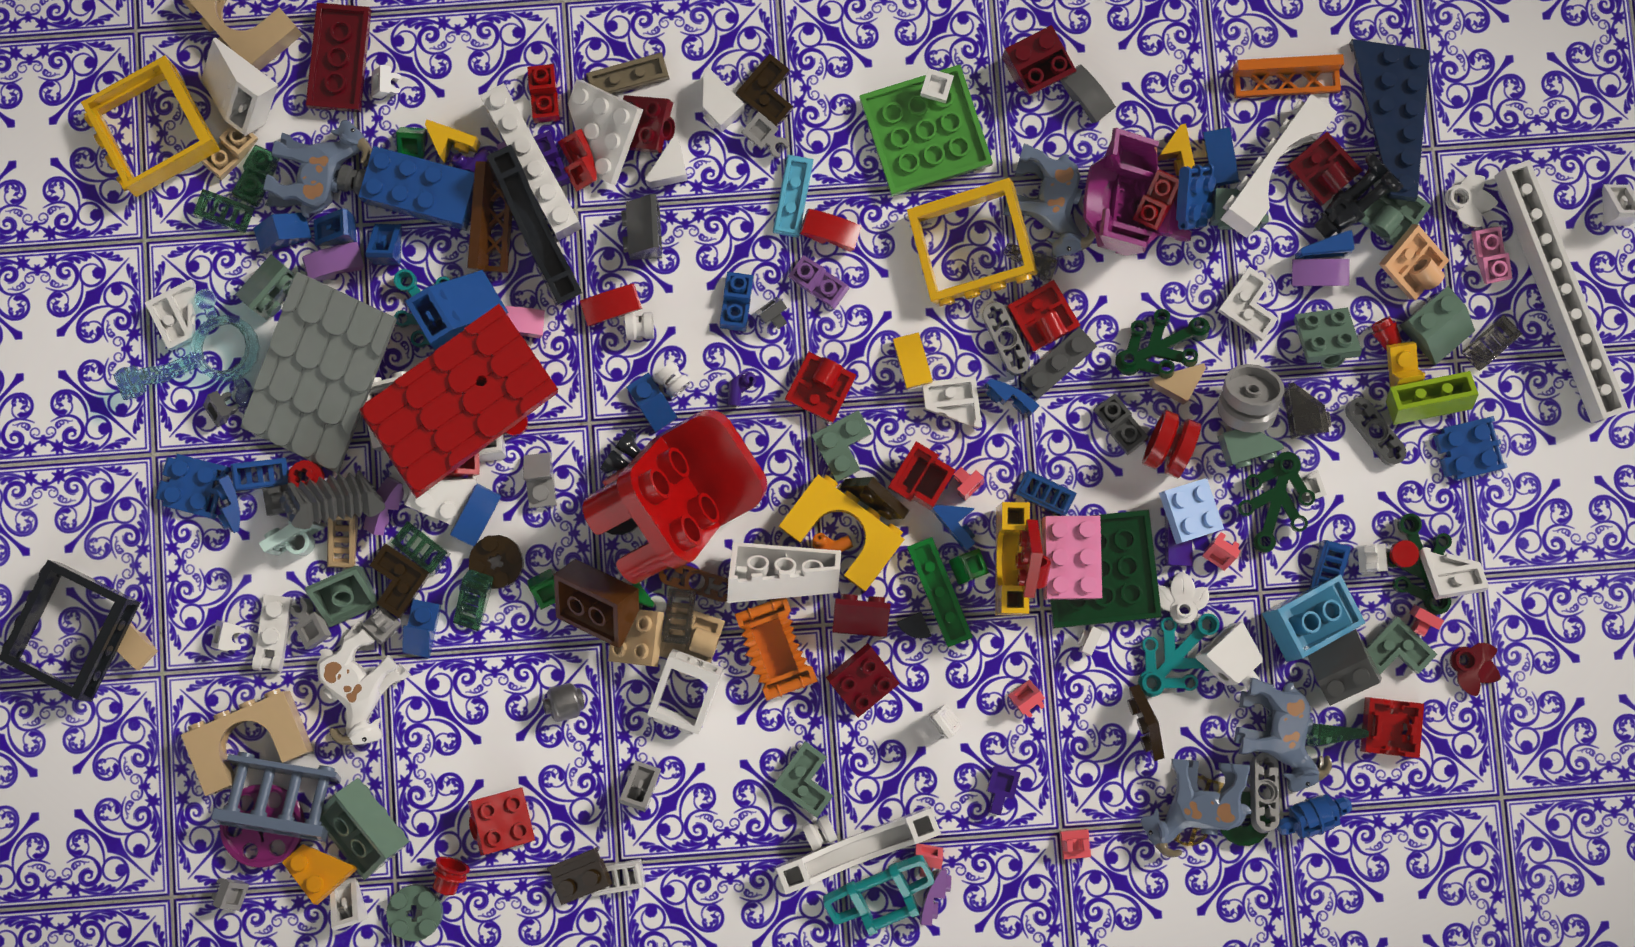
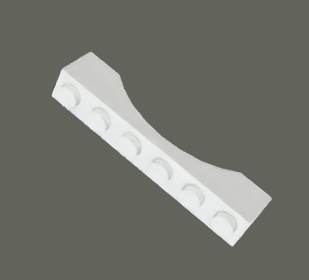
[480,83,582,241]
[1221,94,1337,238]
[776,806,941,894]

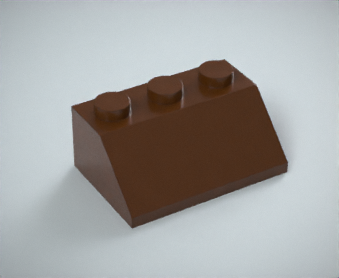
[554,559,639,648]

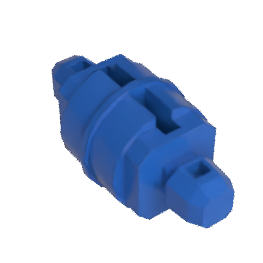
[1277,794,1352,839]

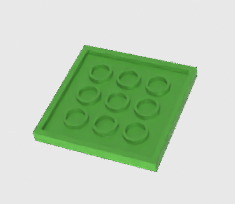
[859,64,993,197]

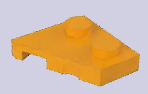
[282,844,358,905]

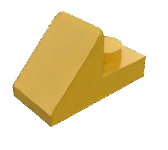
[425,119,481,164]
[1158,123,1195,176]
[1386,341,1425,387]

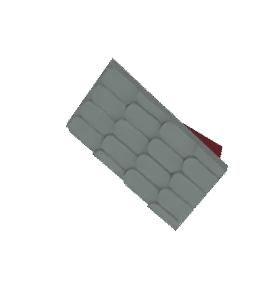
[240,271,397,474]

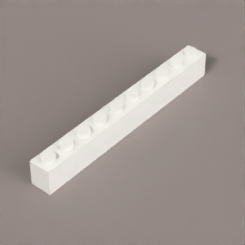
[1494,160,1629,423]

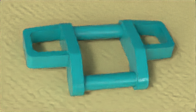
[823,855,934,936]

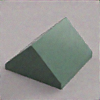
[305,565,379,628]

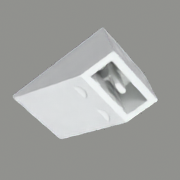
[201,37,278,136]

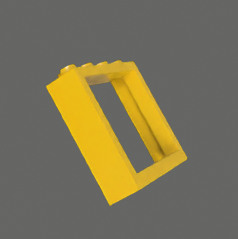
[81,55,220,197]
[907,178,1038,307]

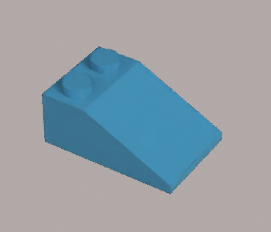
[1262,574,1365,662]

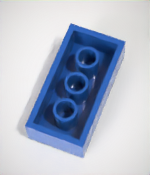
[358,146,475,231]

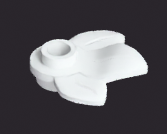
[1444,175,1498,228]
[1158,572,1209,625]

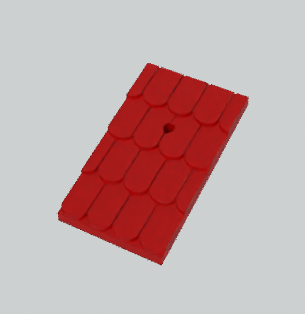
[359,304,558,499]

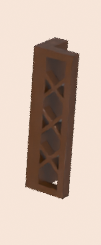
[467,161,512,273]

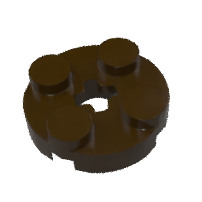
[468,535,524,589]

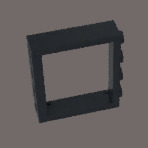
[0,560,141,702]

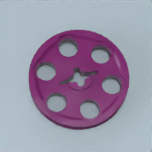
[220,784,305,868]

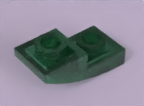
[232,145,280,207]

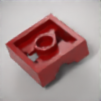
[1360,697,1424,758]

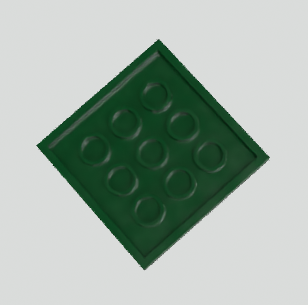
[1041,510,1162,629]

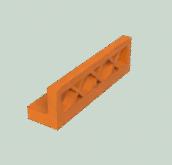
[1232,54,1344,98]

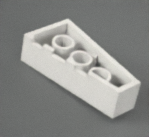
[727,542,841,603]

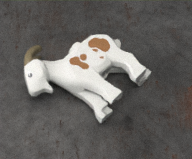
[317,621,411,745]

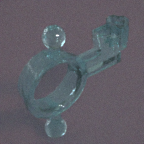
[113,289,260,407]

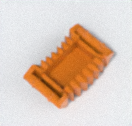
[735,598,818,701]

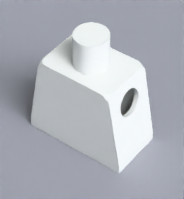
[1195,622,1263,691]

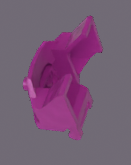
[1083,128,1192,256]

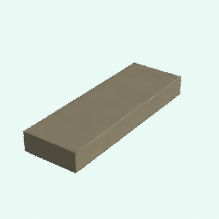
[586,52,669,95]

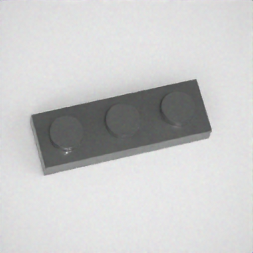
[1019,327,1097,400]

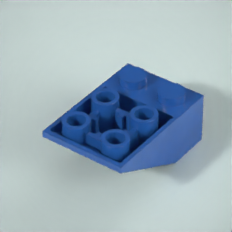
[405,270,509,350]

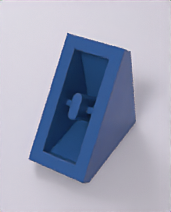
[313,208,357,246]
[253,213,313,254]
[365,224,402,265]

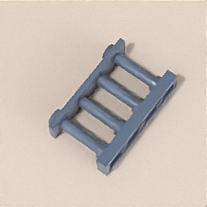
[211,752,341,842]

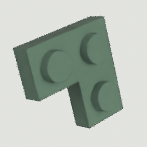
[811,410,871,483]
[1366,616,1437,674]
[773,741,833,818]

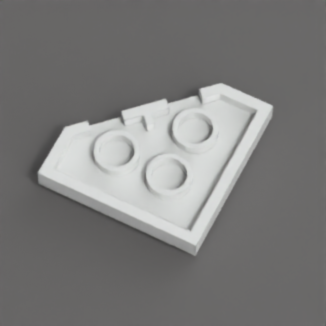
[568,79,643,185]

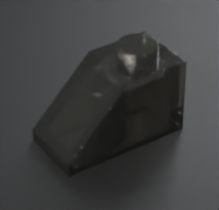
[1283,382,1331,439]

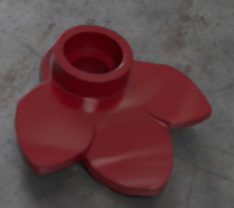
[1450,643,1501,696]

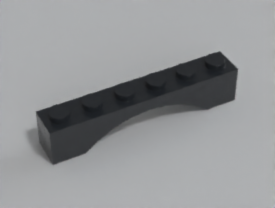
[485,145,582,306]

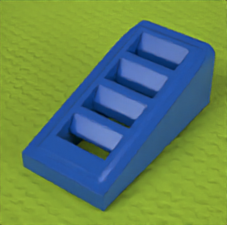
[1294,230,1355,259]
[230,458,288,492]
[1015,470,1077,516]
[1309,540,1351,589]

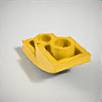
[893,332,933,389]

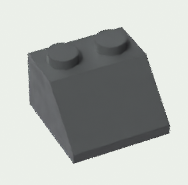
[621,194,663,260]
[1308,629,1382,706]

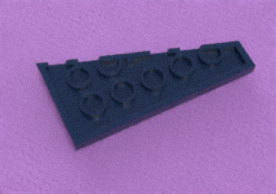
[1349,39,1430,202]

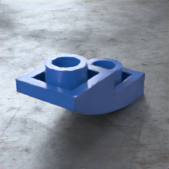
[1203,127,1239,187]
[720,272,754,332]
[984,379,1040,417]
[215,474,240,533]
[450,483,501,547]

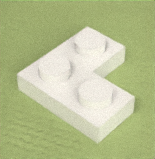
[1218,266,1278,341]

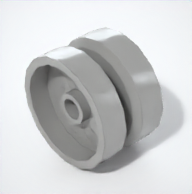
[1217,364,1285,433]

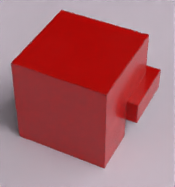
[888,441,956,510]

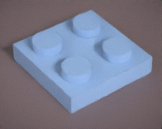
[1159,478,1224,544]

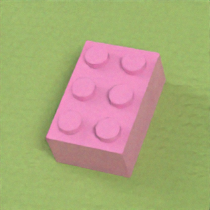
[1042,516,1102,600]

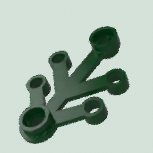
[1115,309,1210,379]
[1238,452,1315,553]
[1387,513,1452,615]

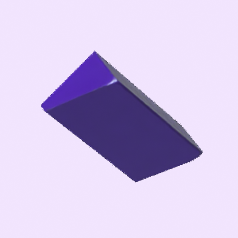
[1165,513,1192,566]

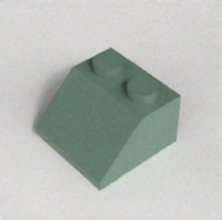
[1399,286,1475,366]

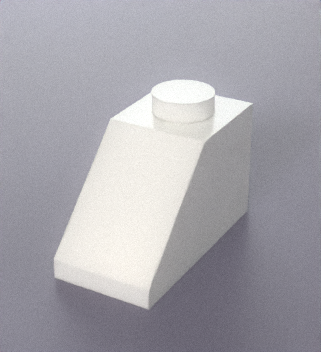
[703,66,745,132]

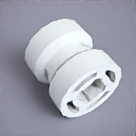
[625,312,654,341]
[654,361,691,399]
[802,815,838,852]

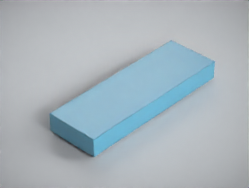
[773,154,814,238]

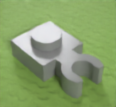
[741,112,790,159]
[290,598,332,649]

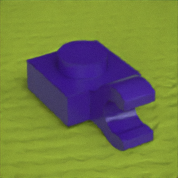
[986,765,1021,816]

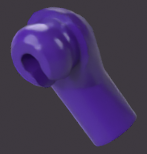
[451,148,490,173]
[727,371,756,407]

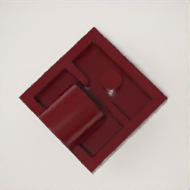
[623,95,675,153]
[1286,131,1363,206]
[825,643,900,718]

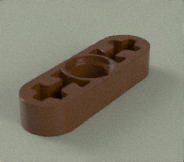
[659,565,728,602]

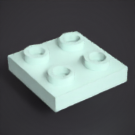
[259,520,325,556]

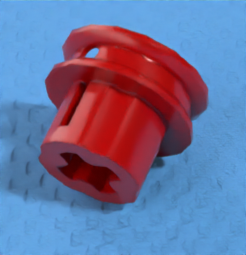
[288,460,325,487]
[432,856,470,895]

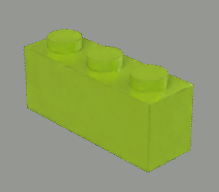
[1386,371,1479,425]

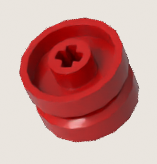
[1142,409,1201,479]

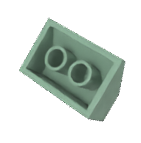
[320,778,410,881]

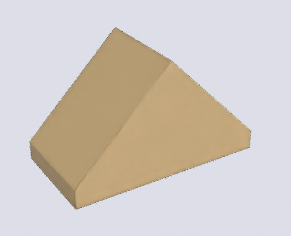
[1148,363,1206,404]

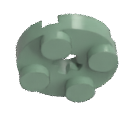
[386,884,443,941]

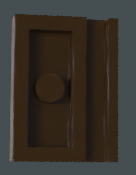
[547,847,613,905]

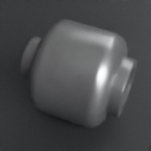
[542,683,584,722]

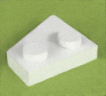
[145,279,196,351]
[922,376,982,429]
[404,477,477,526]
[1419,547,1489,600]

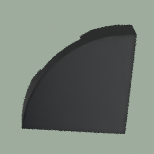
[896,612,932,639]

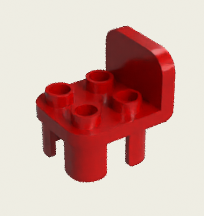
[582,410,767,584]

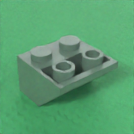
[235,254,295,320]

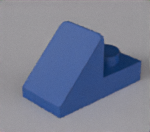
[626,372,678,433]
[931,505,975,552]
[402,599,441,658]

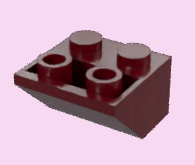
[1002,25,1077,96]
[832,594,891,637]

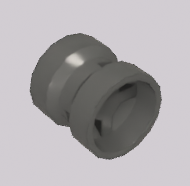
[337,164,366,195]

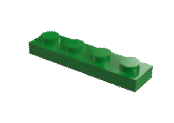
[907,537,973,648]

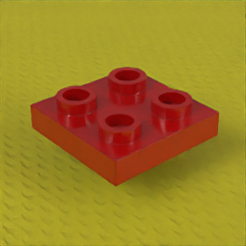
[1007,280,1081,353]
[785,351,857,424]
[1015,519,1051,598]
[468,787,535,856]

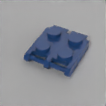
[1176,163,1216,230]
[1433,416,1508,481]
[155,454,230,520]

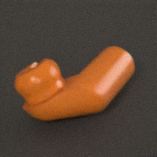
[812,533,853,552]

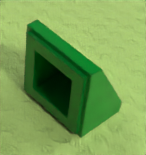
[396,127,426,159]
[949,548,989,585]
[527,569,555,610]
[632,583,656,609]

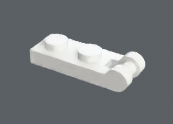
[252,594,293,673]

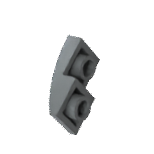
[1060,64,1116,123]
[1094,394,1149,456]

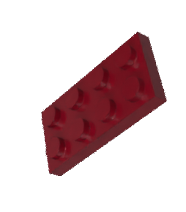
[306,3,372,113]

